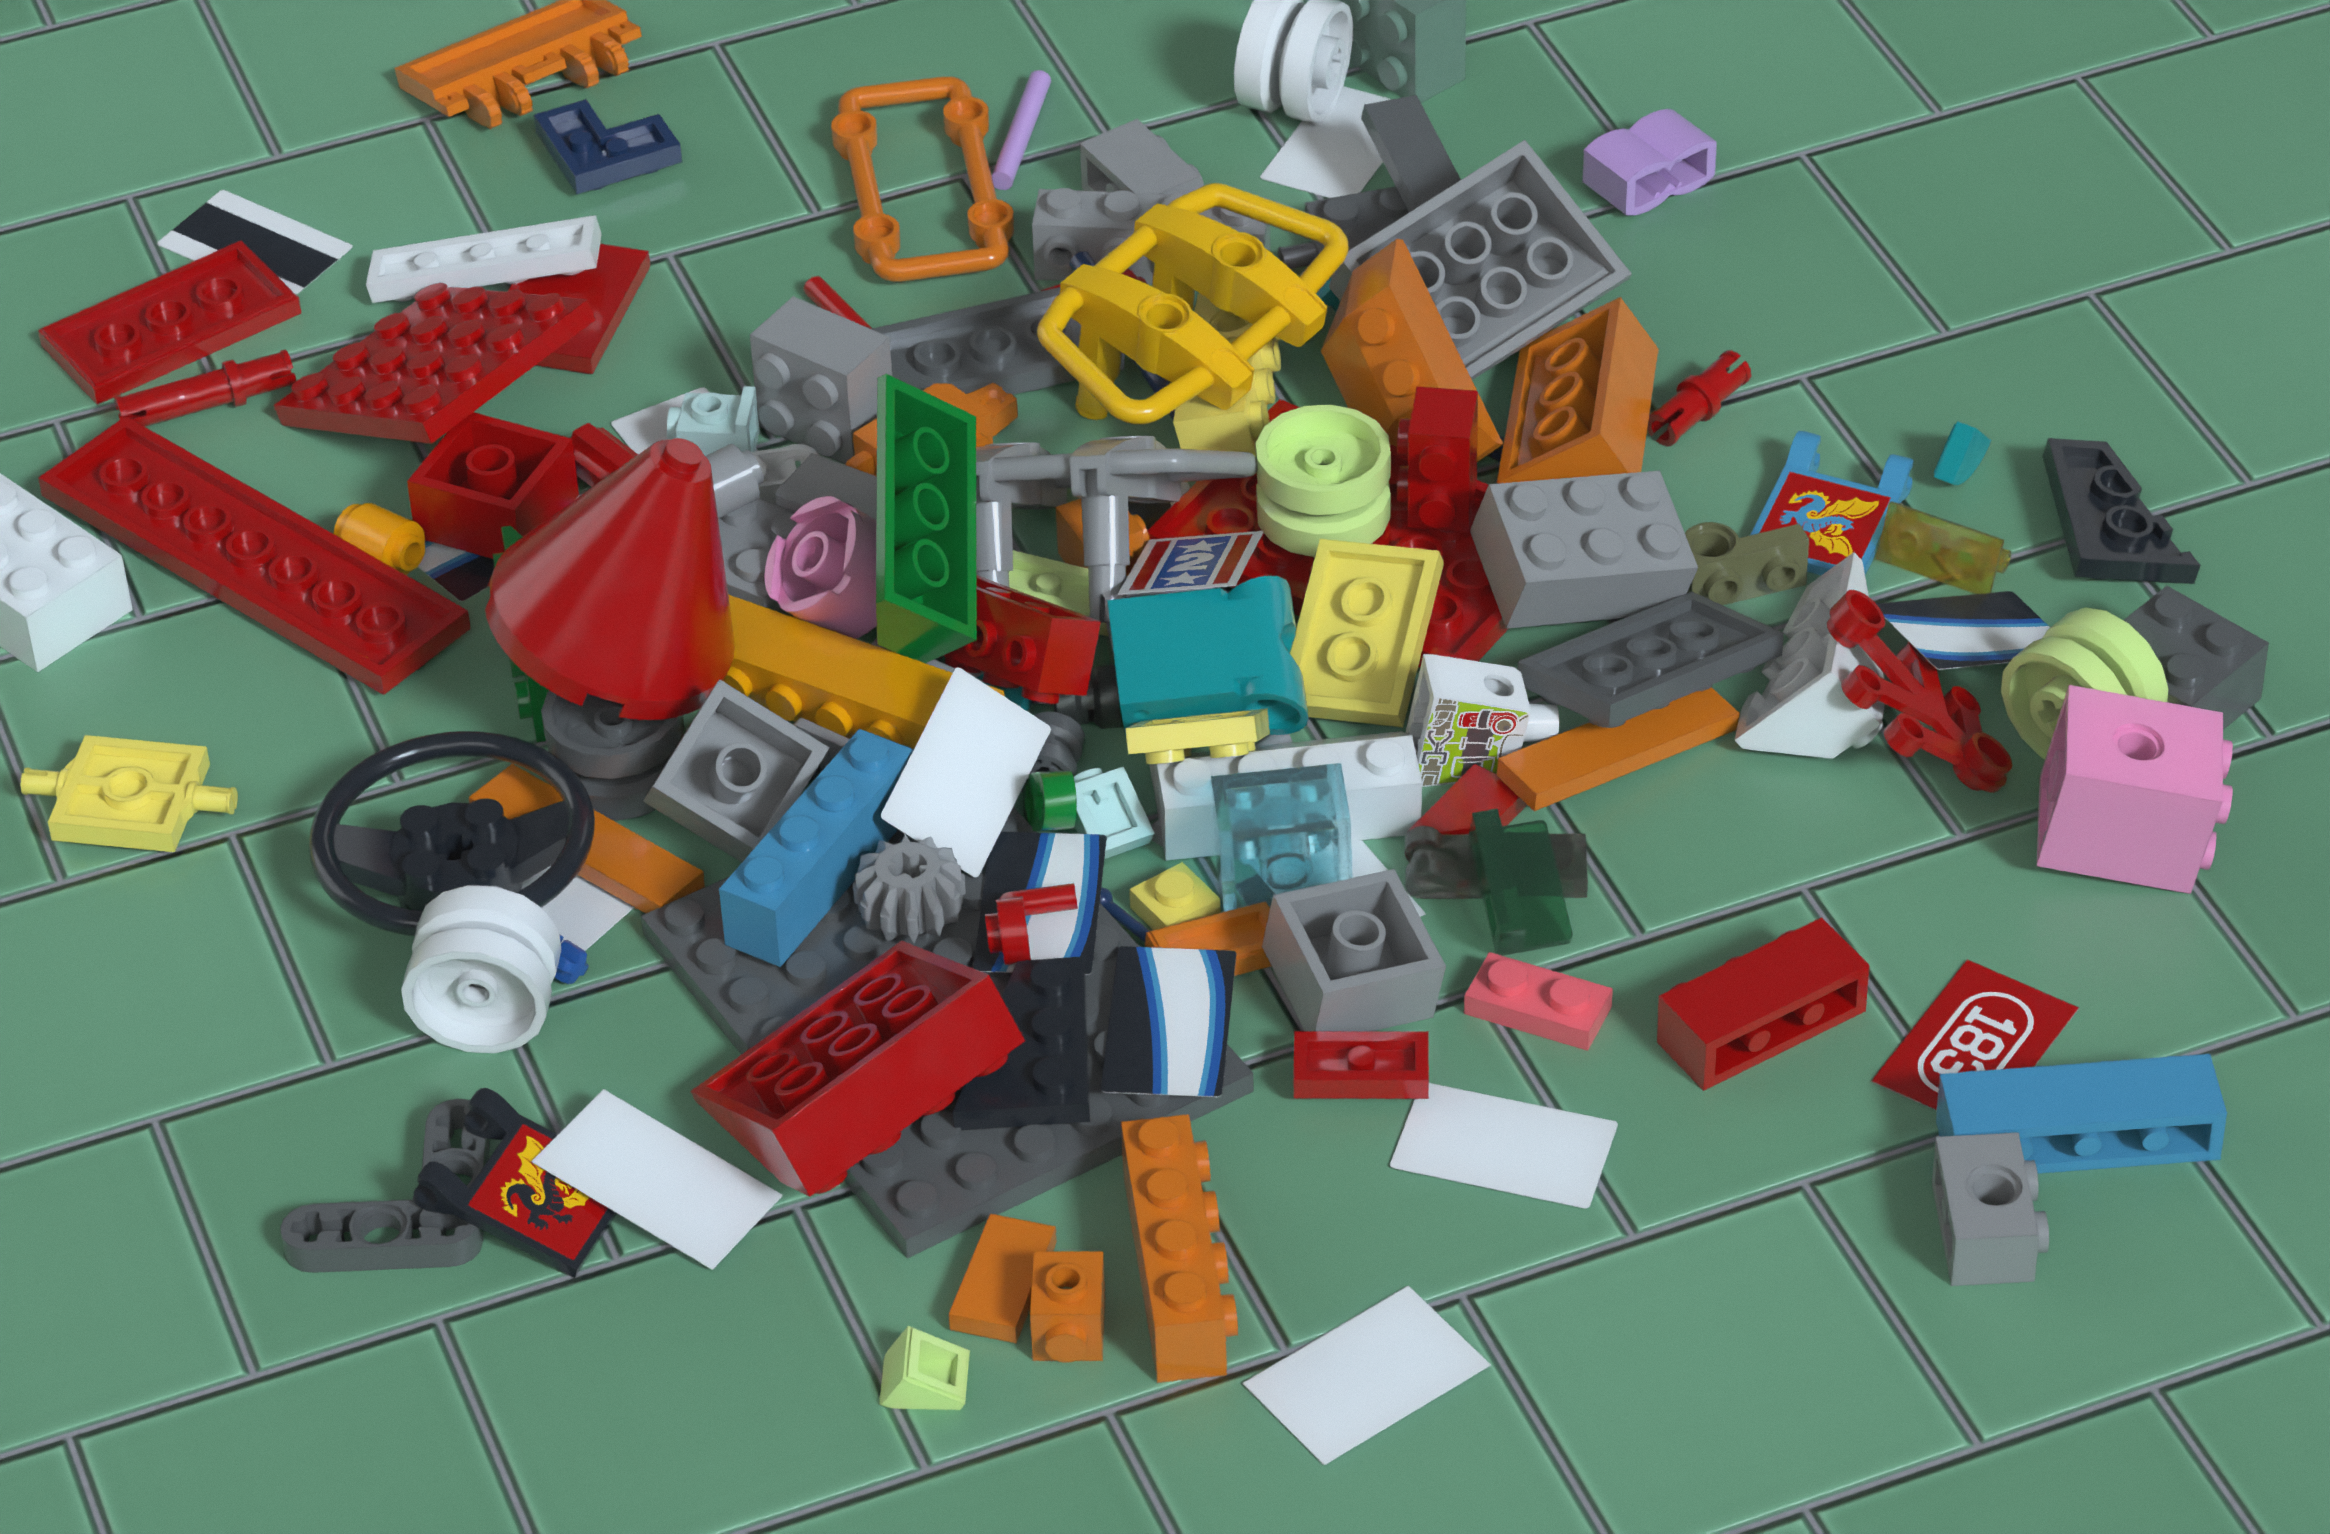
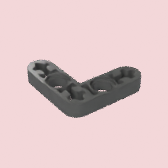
[280,1098,490,1273]

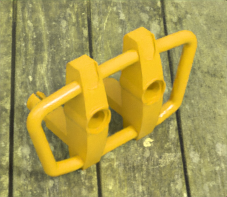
[1037,183,1349,424]

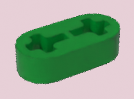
[1023,771,1077,832]

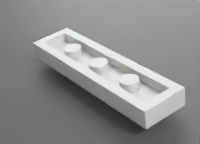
[366,215,602,303]

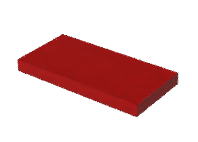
[38,241,302,405]

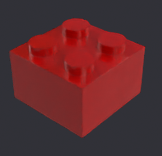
[407,412,579,559]

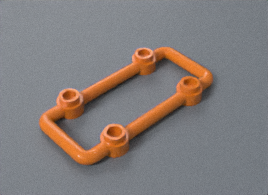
[831,76,1014,282]

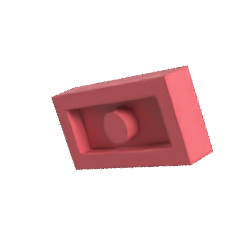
[1464,952,1613,1051]

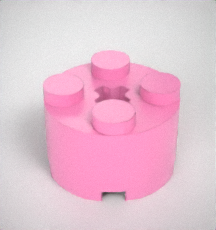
[764,496,877,639]

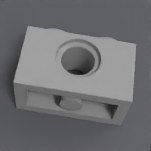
[1932,1133,2049,1286]

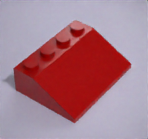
[690,941,1025,1197]

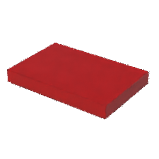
[508,243,650,374]

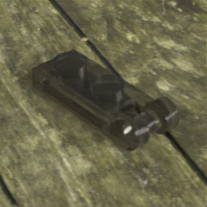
[1404,826,1588,899]

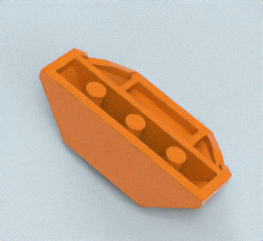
[1321,239,1503,462]

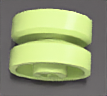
[1256,404,1391,557]
[2001,607,2169,759]

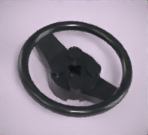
[309,731,595,936]

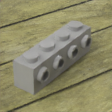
[1032,188,1271,285]

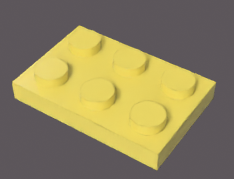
[1290,539,1444,727]

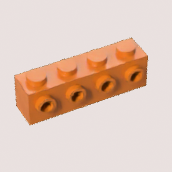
[1121,1114,1238,1383]

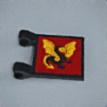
[413,1088,617,1278]

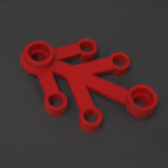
[1827,590,2012,793]

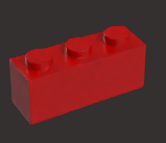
[1657,917,1869,1091]

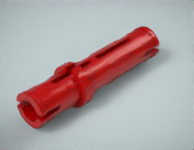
[114,349,296,427]

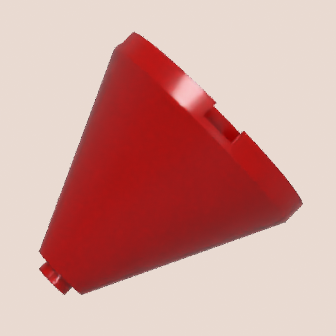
[485,438,735,720]

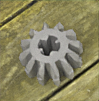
[853,834,966,943]

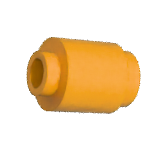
[334,503,425,575]

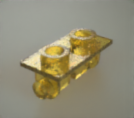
[1876,501,2011,594]

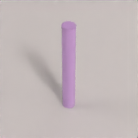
[991,70,1051,190]

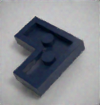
[534,99,682,194]

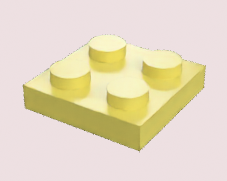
[1126,708,1270,764]

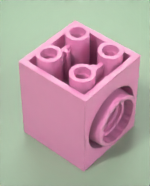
[2036,685,2233,894]

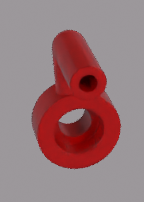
[985,883,1078,965]

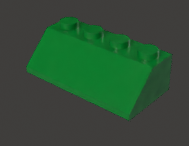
[876,374,977,663]

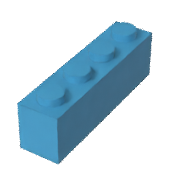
[719,729,914,967]
[1936,1054,2227,1174]

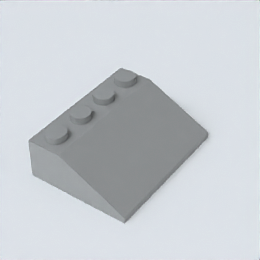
[1329,140,1632,380]

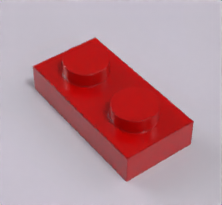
[1293,1031,1429,1099]

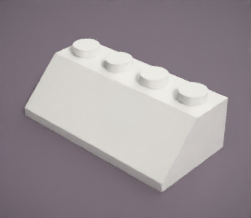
[1149,731,1422,861]

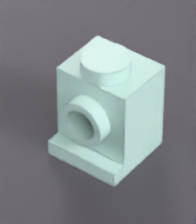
[667,386,759,456]

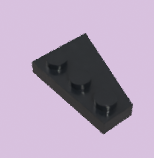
[2042,438,2201,584]
[952,956,1090,1130]

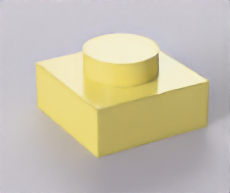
[1129,862,1221,930]

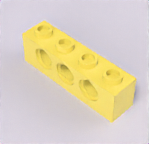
[1173,293,1282,456]

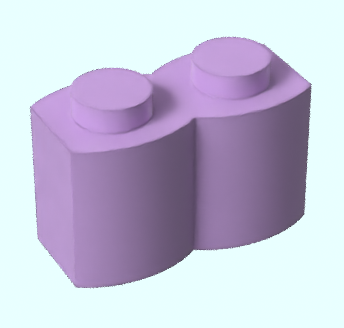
[1583,109,1717,216]

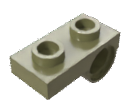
[1685,522,1809,605]

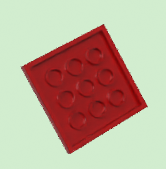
[273,283,596,444]

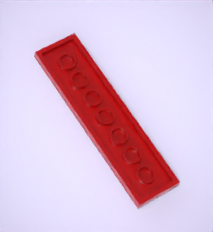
[38,416,471,695]

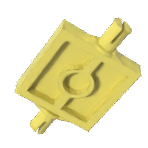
[20,735,238,852]

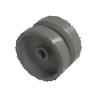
[541,690,684,821]

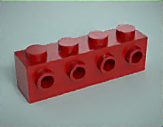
[938,575,1101,704]

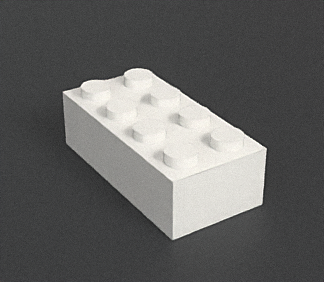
[0,473,133,673]

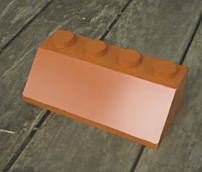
[1497,297,1659,484]

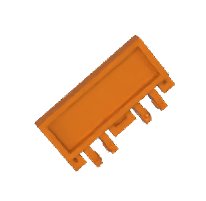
[394,0,642,129]

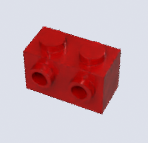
[1397,386,1478,532]

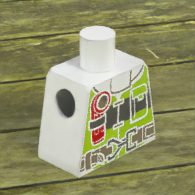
[1405,654,1559,787]

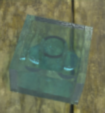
[1211,763,1353,912]

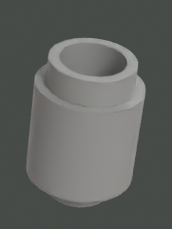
[706,444,764,519]

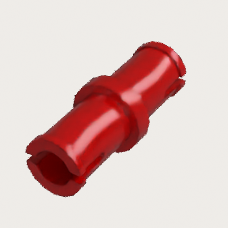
[1647,350,1751,447]

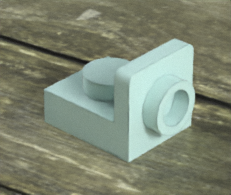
[1074,766,1155,859]

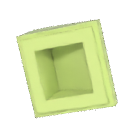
[879,1326,970,1410]

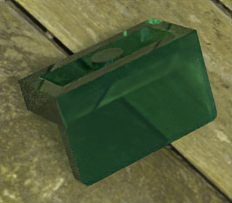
[1468,808,1573,956]

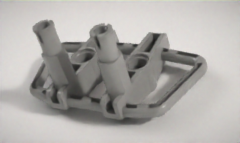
[976,436,1257,623]

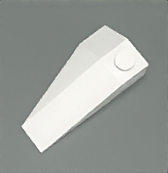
[1735,552,1885,759]

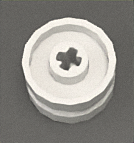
[1234,0,1353,124]
[401,885,561,1053]

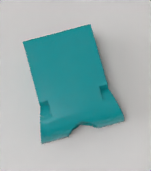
[1107,576,1309,749]

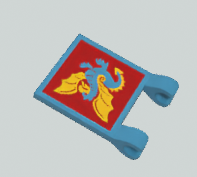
[1750,431,1913,576]

